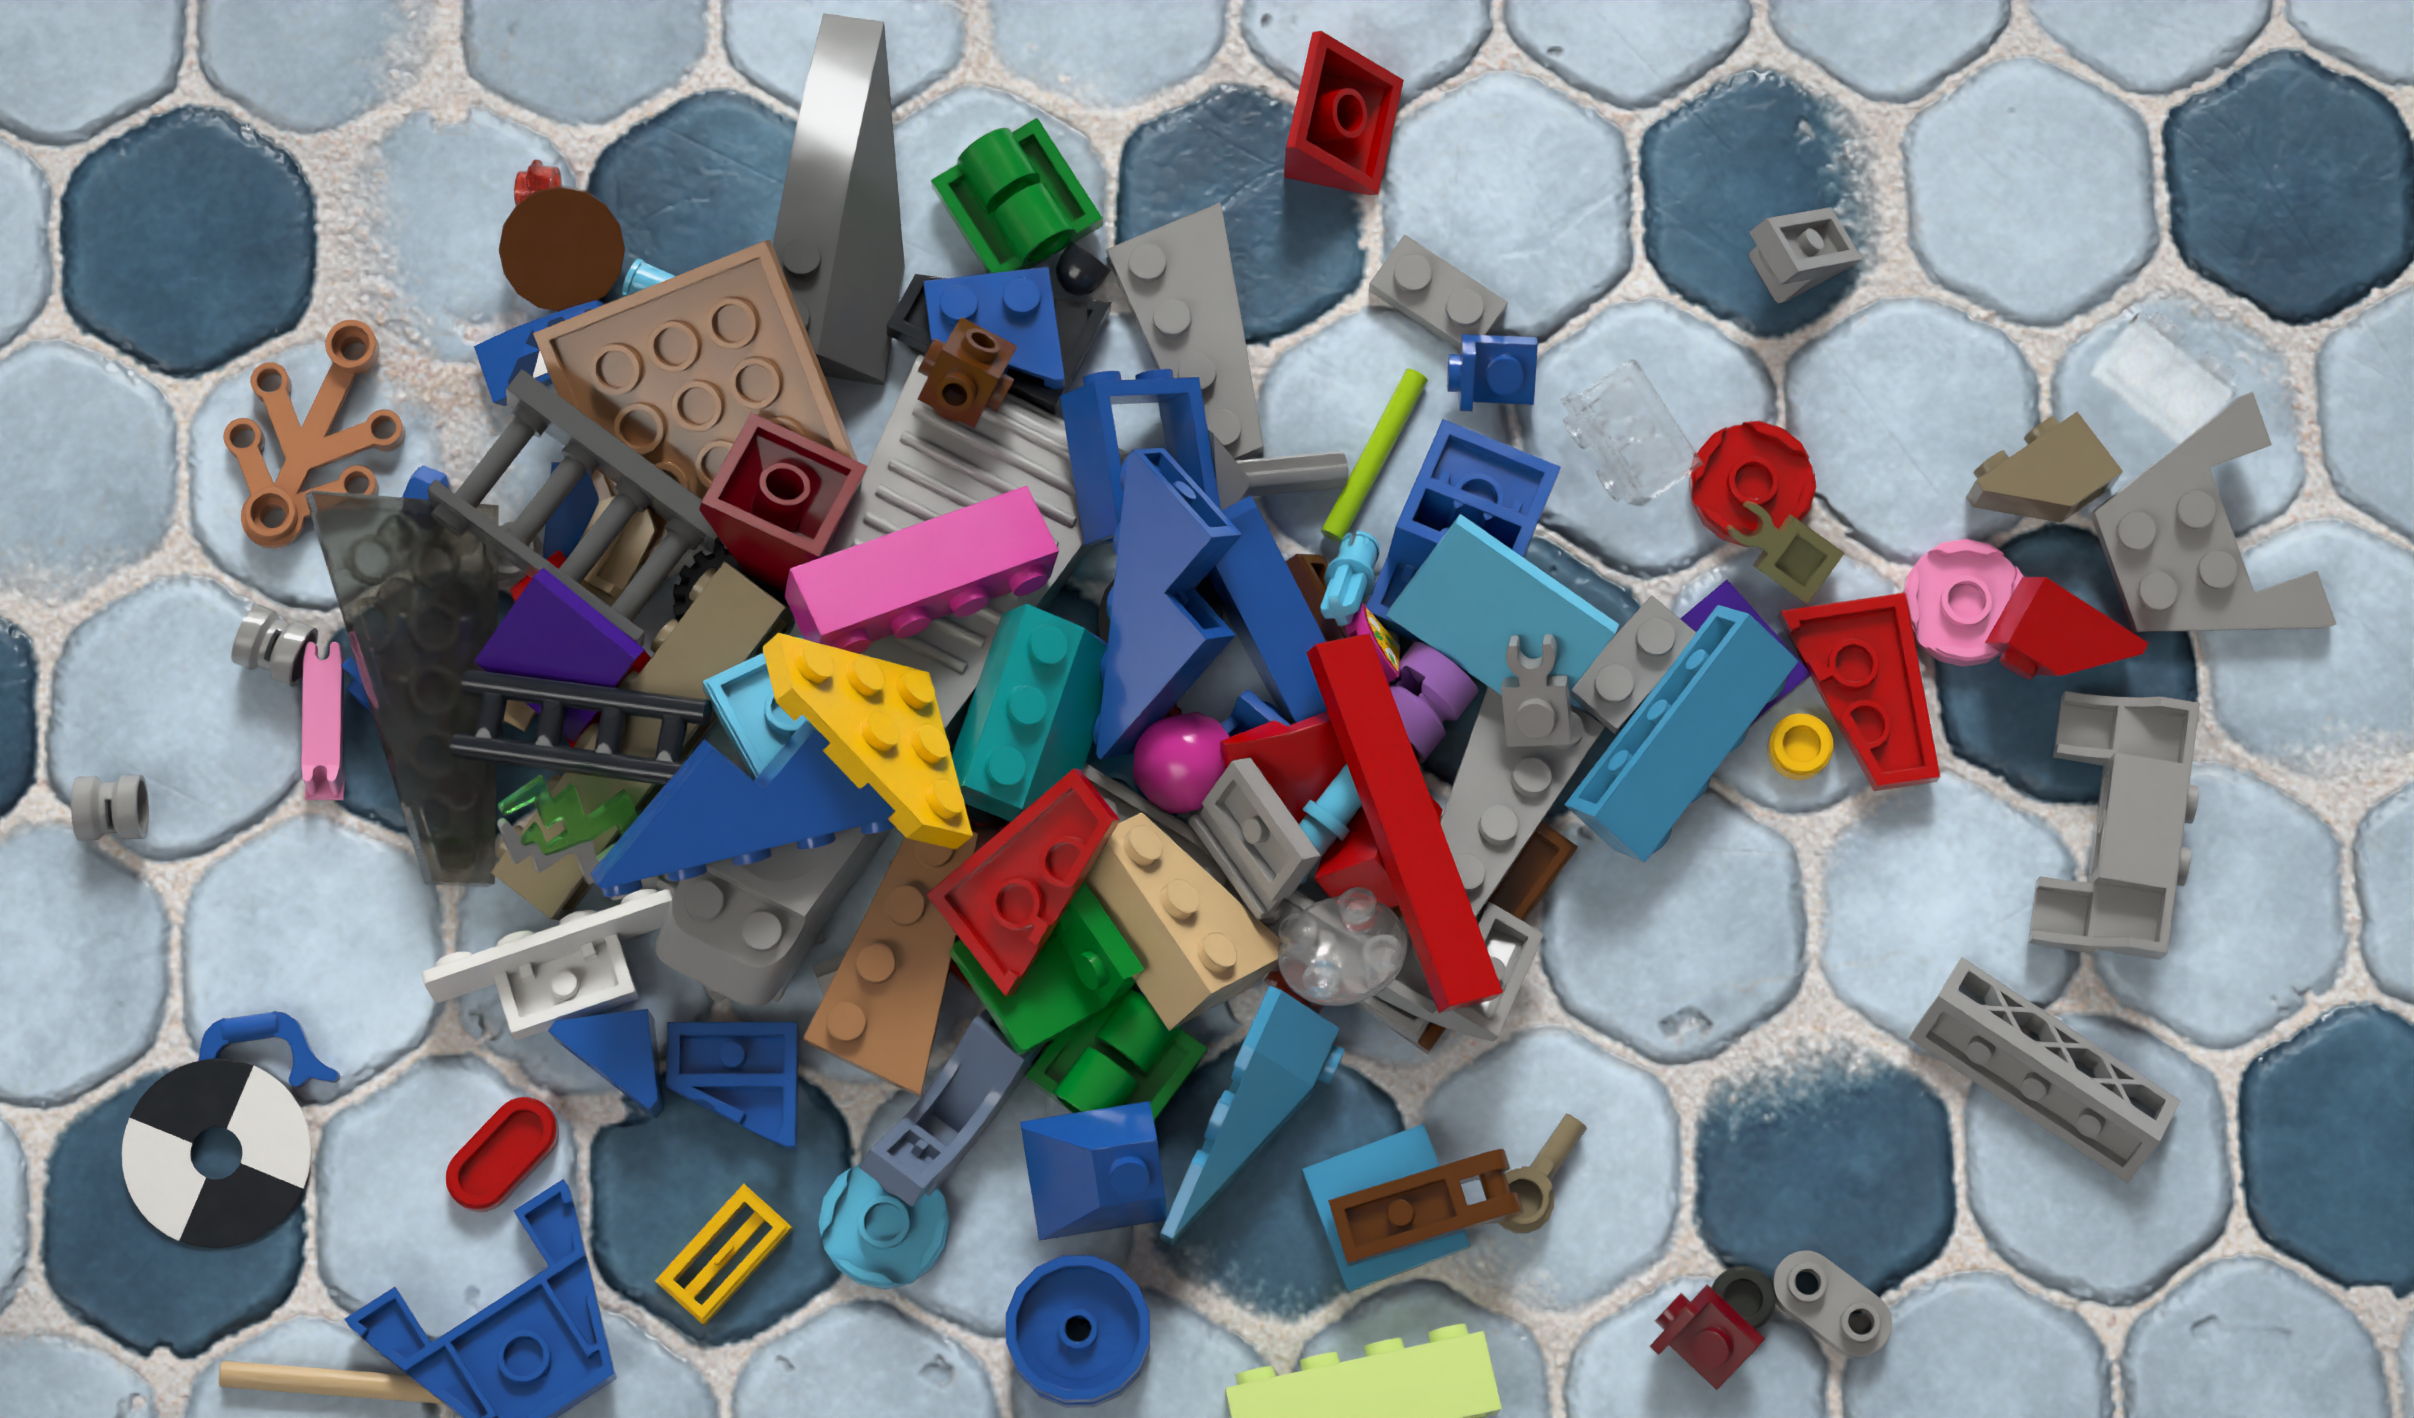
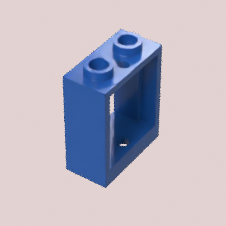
[1060,369,1221,545]

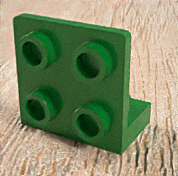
[950,881,1145,1055]

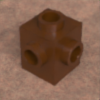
[917,317,1017,428]

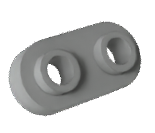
[1771,1251,1892,1358]

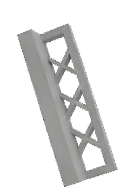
[1908,957,2181,1183]

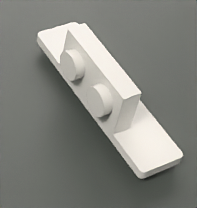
[421,889,673,1041]

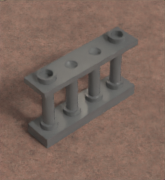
[427,369,722,647]

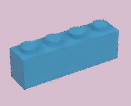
[1564,605,1799,863]

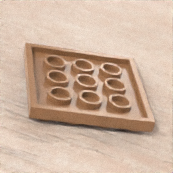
[533,240,858,566]

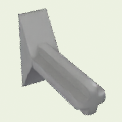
[1208,430,1349,510]

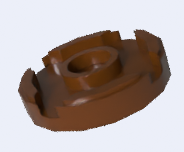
[499,185,625,312]

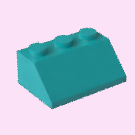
[952,604,1107,822]

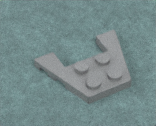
[2090,392,2336,632]

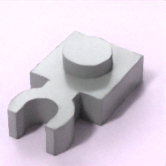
[1501,634,1573,747]

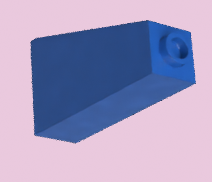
[1206,495,1327,725]

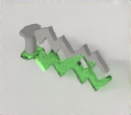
[497,775,680,901]

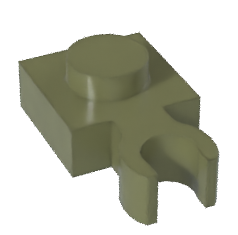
[1727,501,1845,605]

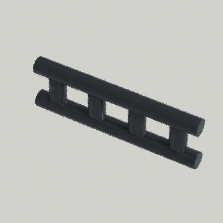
[450,670,712,785]

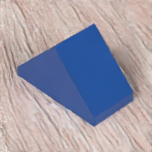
[548,1008,664,1119]

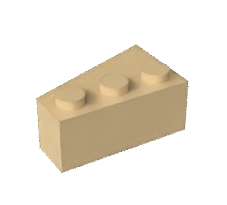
[1084,812,1292,1031]

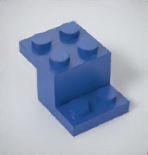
[1366,419,1561,647]

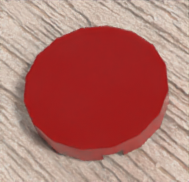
[1689,421,1816,547]

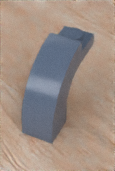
[859,1008,1046,1207]

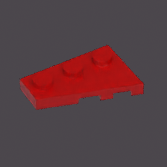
[1777,592,1941,791]
[926,769,1120,997]

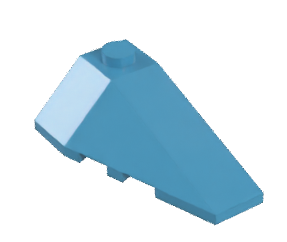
[1160,985,1345,1246]

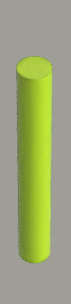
[1321,368,1428,543]

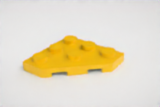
[762,633,973,850]

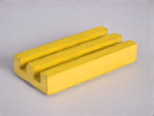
[655,1184,793,1327]

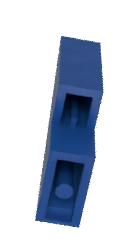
[1093,448,1242,760]
[590,720,895,897]

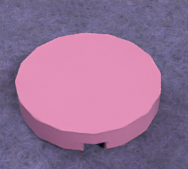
[1902,539,2024,667]

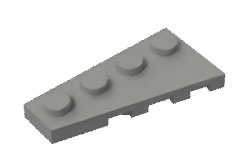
[1106,202,1264,461]

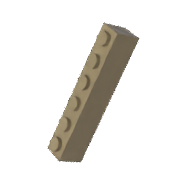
[490,561,794,921]

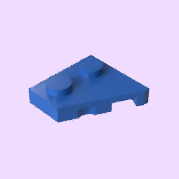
[924,267,1065,389]

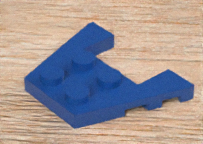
[345,1179,617,1418]

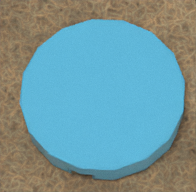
[819,1163,950,1290]

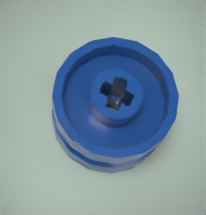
[1006,1255,1150,1408]

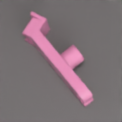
[301,642,346,800]

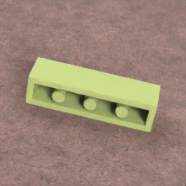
[1225,1324,1502,1418]

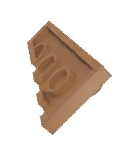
[803,832,979,1099]

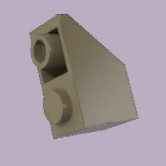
[1966,411,2123,523]

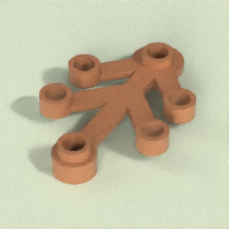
[223,320,406,549]

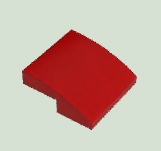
[1220,711,1346,824]

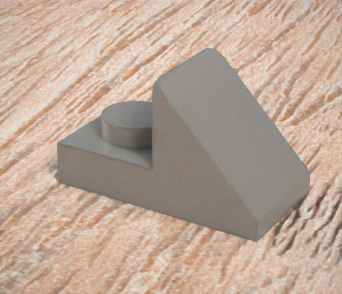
[1749,207,1862,303]

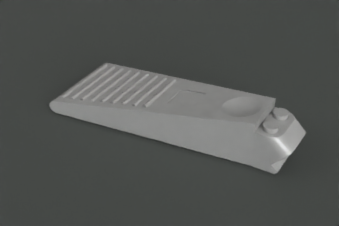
[655,354,1129,1006]

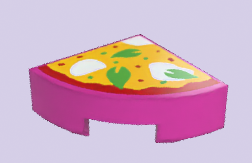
[1345,601,1401,683]

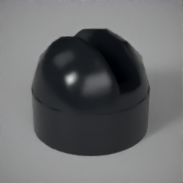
[1056,241,1111,296]

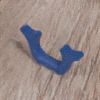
[198,1011,340,1088]

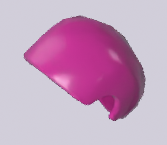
[1133,711,1229,814]

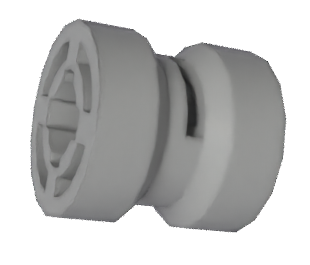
[231,604,318,687]
[71,775,149,841]

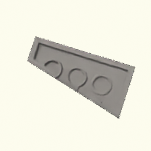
[1440,686,1605,918]

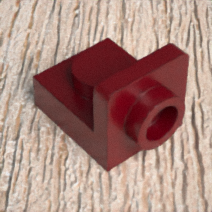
[1649,1285,1765,1390]

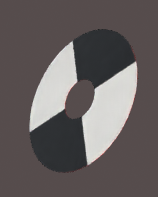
[122,1059,311,1248]

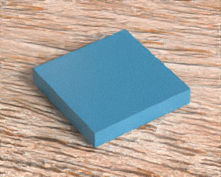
[1302,1124,1471,1293]

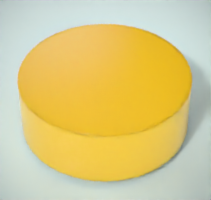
[1767,713,1833,780]

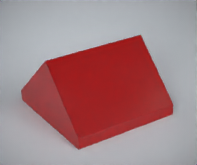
[1284,31,1404,196]

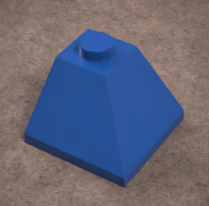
[1020,1101,1167,1241]

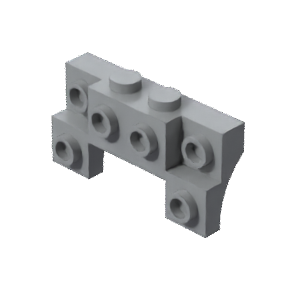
[2028,691,2200,960]

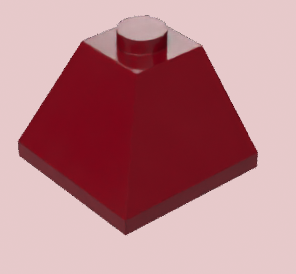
[699,412,868,592]

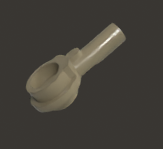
[1498,1114,1587,1234]

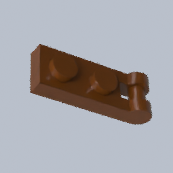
[1328,1149,1524,1267]

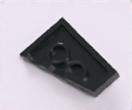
[886,274,1111,415]

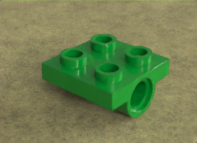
[931,118,1103,274]
[1026,989,1208,1124]

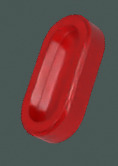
[446,1097,559,1212]

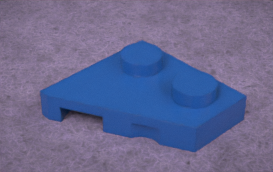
[666,1022,799,1150]

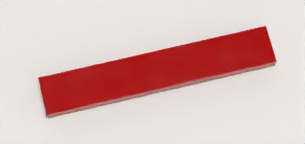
[1306,633,1503,1014]

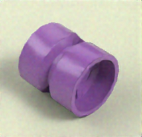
[1389,641,1479,763]

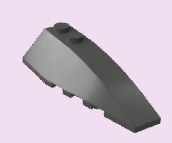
[773,13,905,385]

